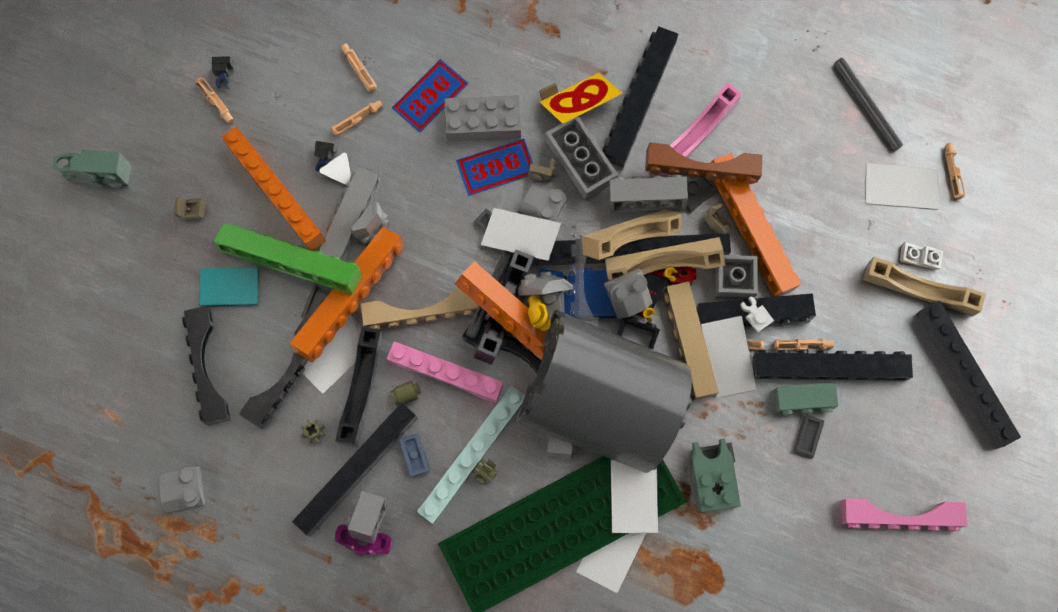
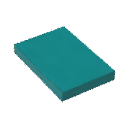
[199,267,259,307]

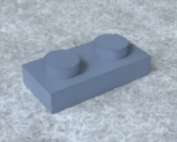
[399,433,430,477]

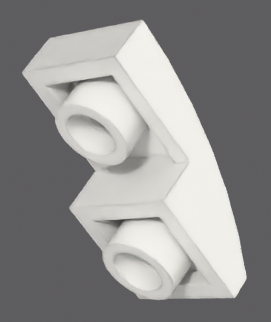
[899,242,943,270]

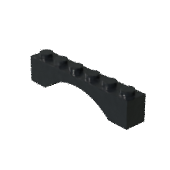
[473,250,534,365]
[182,306,231,426]
[239,316,309,429]
[462,319,542,374]
[335,326,383,448]

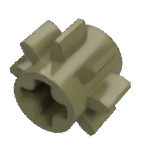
[301,419,325,444]
[473,459,498,484]

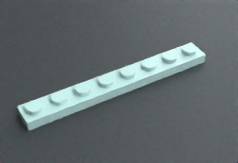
[417,386,525,524]

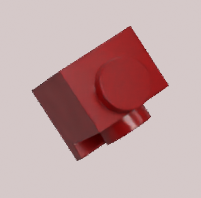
[668,266,697,286]

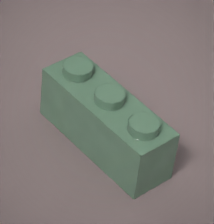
[774,383,838,416]

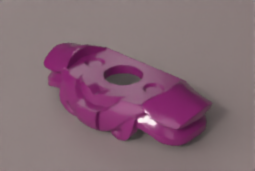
[335,524,393,556]

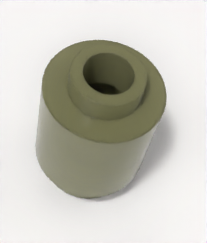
[390,381,421,405]

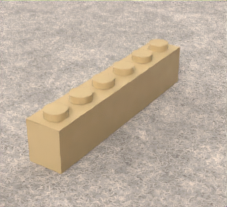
[663,282,719,401]

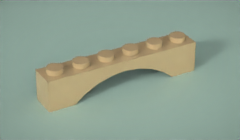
[582,209,681,260]
[605,237,725,281]
[863,257,986,317]
[360,288,478,330]

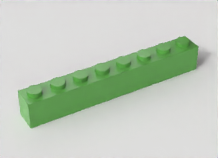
[213,223,362,295]

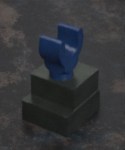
[212,56,234,89]
[314,141,337,172]

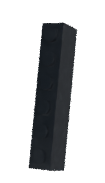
[696,293,816,329]

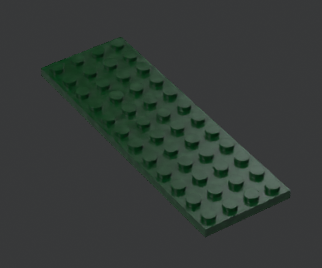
[438,456,686,612]

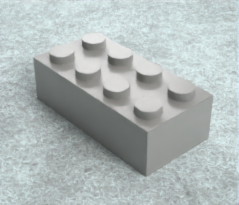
[445,95,521,142]
[545,116,618,201]
[610,175,688,213]

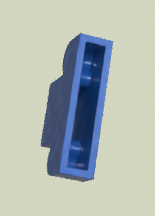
[564,268,623,320]

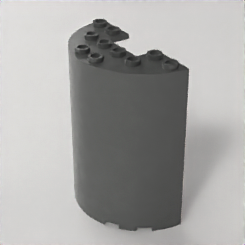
[516,310,692,473]

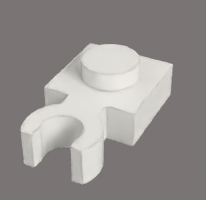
[740,296,774,333]

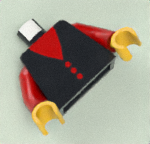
[635,267,678,323]

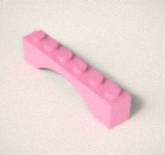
[660,83,742,177]
[387,341,503,404]
[841,499,967,531]

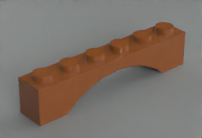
[645,142,762,184]

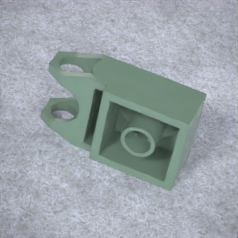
[53,150,131,188]
[691,438,741,512]

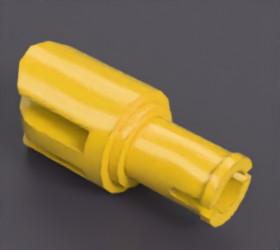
[528,295,551,331]

